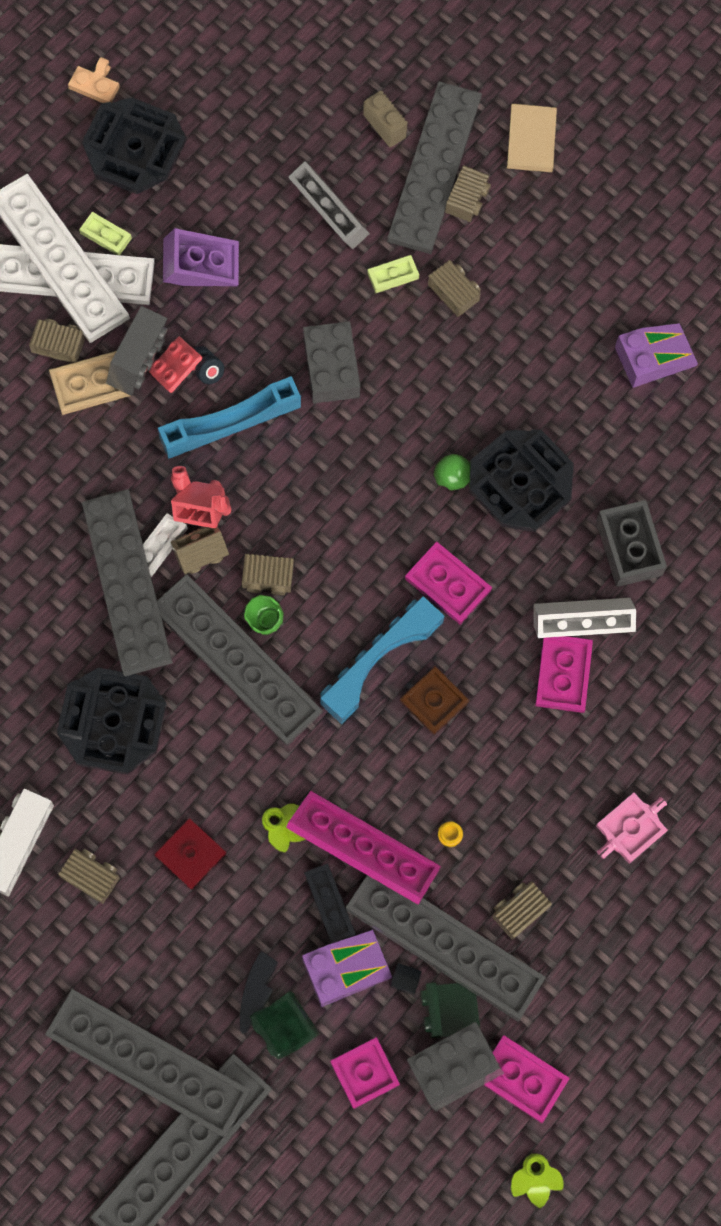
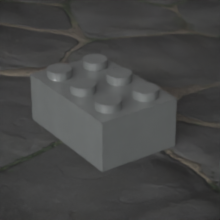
[106,306,168,396]
[303,322,360,403]
[596,500,667,587]
[407,1022,504,1111]

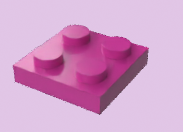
[330,1037,400,1109]

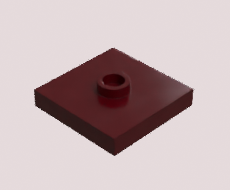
[154,818,226,890]

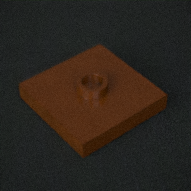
[400,666,470,735]

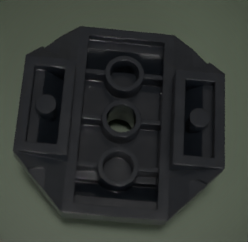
[469,429,574,532]
[57,668,167,775]

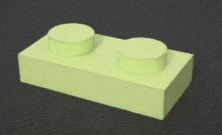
[79,212,132,255]
[367,255,419,293]

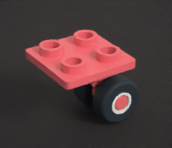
[148,336,224,393]

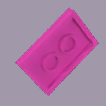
[405,542,492,625]
[535,636,593,713]
[483,1035,570,1124]

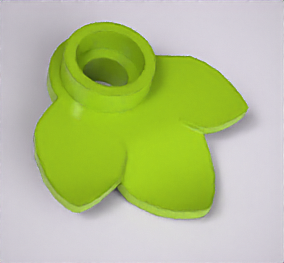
[262,804,306,852]
[511,1154,563,1208]

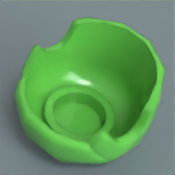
[434,454,470,491]
[244,595,284,635]

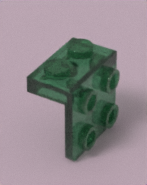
[420,982,480,1039]
[250,991,320,1060]

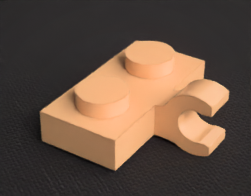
[68,57,120,103]

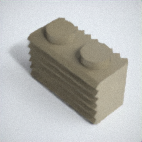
[363,91,408,147]
[445,165,491,222]
[428,260,481,317]
[29,319,85,363]
[170,527,229,574]
[242,554,294,596]
[59,849,120,904]
[492,881,552,940]

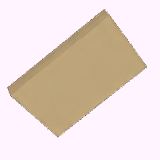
[507,104,557,172]
[49,351,131,415]

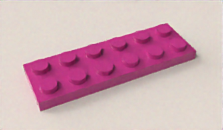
[286,791,441,905]

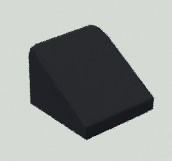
[390,963,422,996]

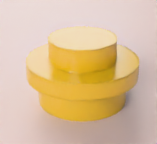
[438,821,463,847]

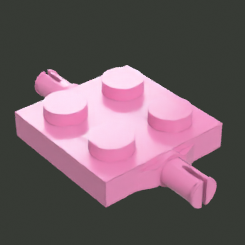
[596,793,668,864]

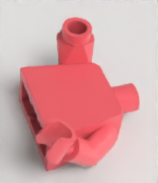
[170,466,231,529]

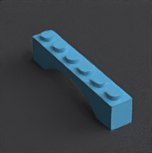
[158,376,301,459]
[320,596,444,724]

